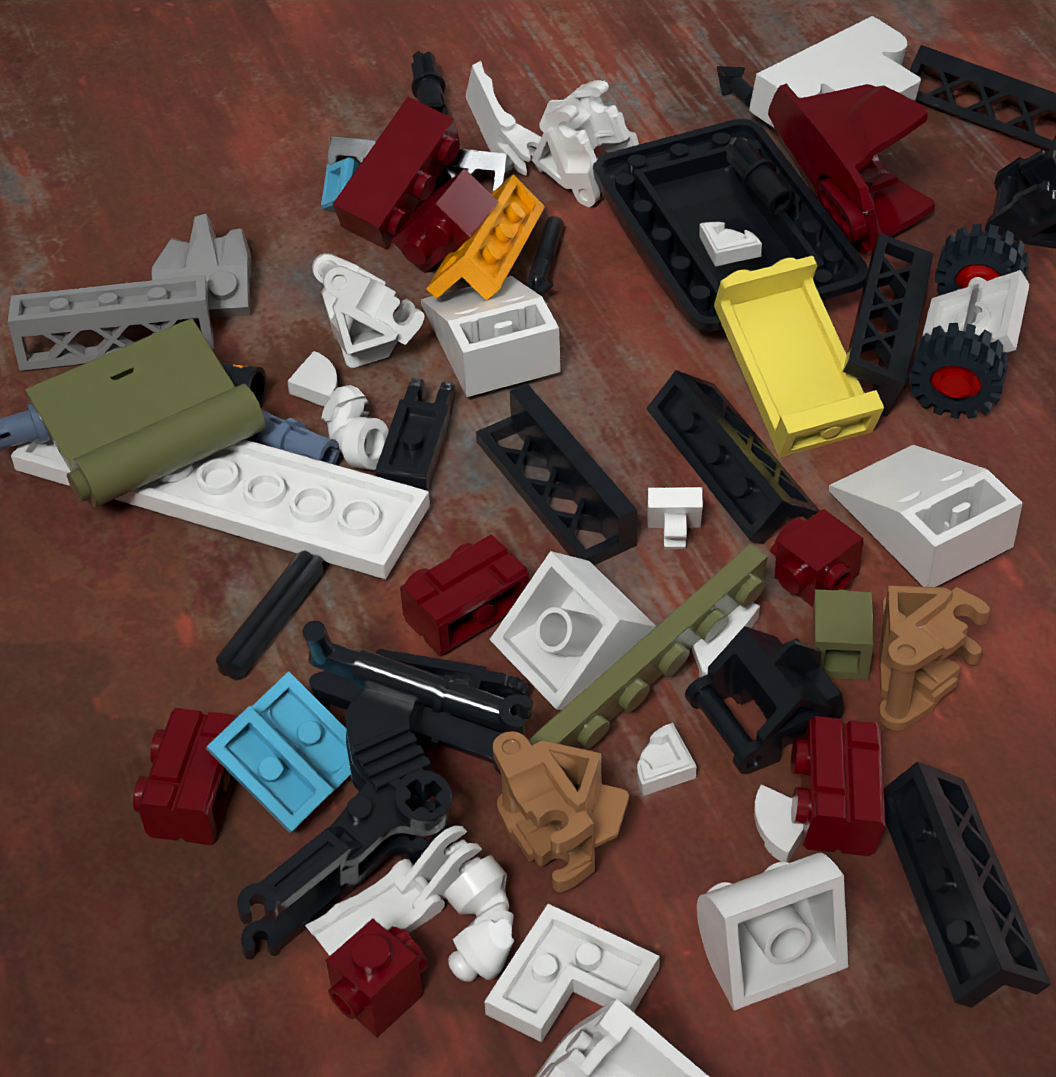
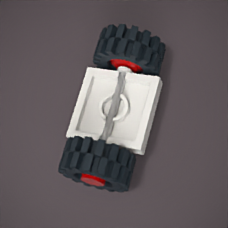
[909,224,1030,419]

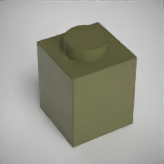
[811,589,873,680]

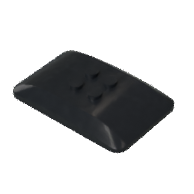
[593,119,868,331]

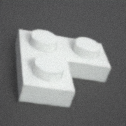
[484,904,660,1042]

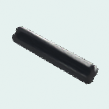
[216,550,324,680]

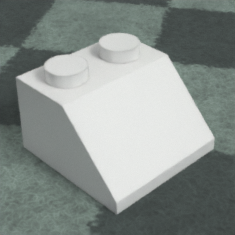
[490,551,656,710]

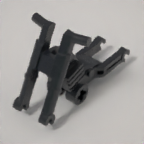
[237,621,533,959]

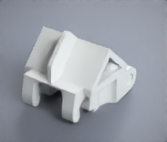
[532,80,639,207]
[312,253,425,368]

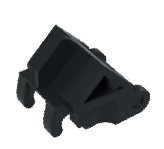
[985,149,1056,249]
[685,626,844,774]

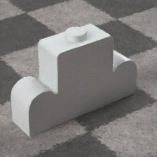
[749,16,921,128]

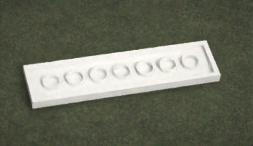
[11,435,430,580]

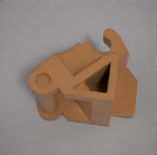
[879,586,990,731]
[493,731,629,892]

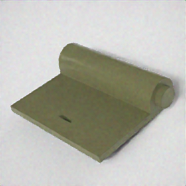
[25,318,266,508]

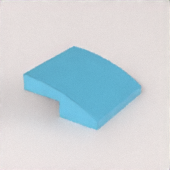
[206,671,351,833]

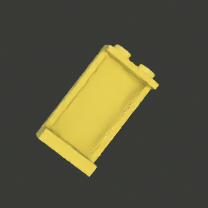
[714,256,884,458]

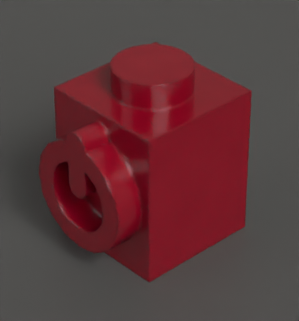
[770,508,864,607]
[326,918,428,1038]

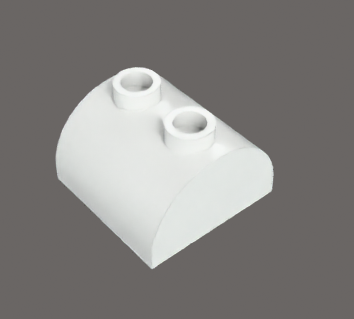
[697,853,849,1011]

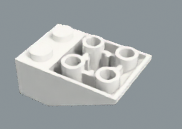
[421,276,560,397]
[829,445,1023,587]

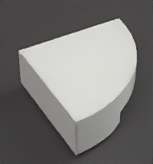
[699,222,762,266]
[287,351,338,407]
[637,722,697,796]
[754,784,803,862]

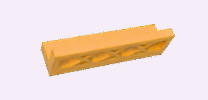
[426,174,545,301]

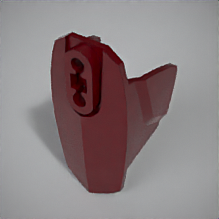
[768,83,935,258]

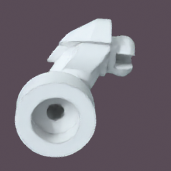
[321,385,389,470]
[444,855,514,982]

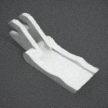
[465,61,543,176]
[305,825,482,956]

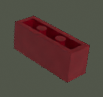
[333,97,460,250]

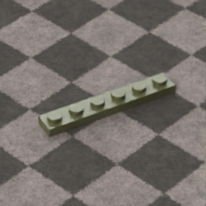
[528,543,768,749]

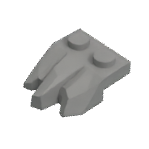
[152,214,252,320]

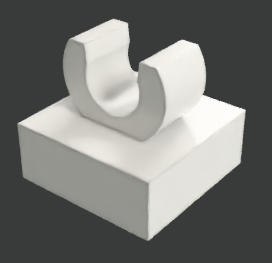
[647,487,703,549]

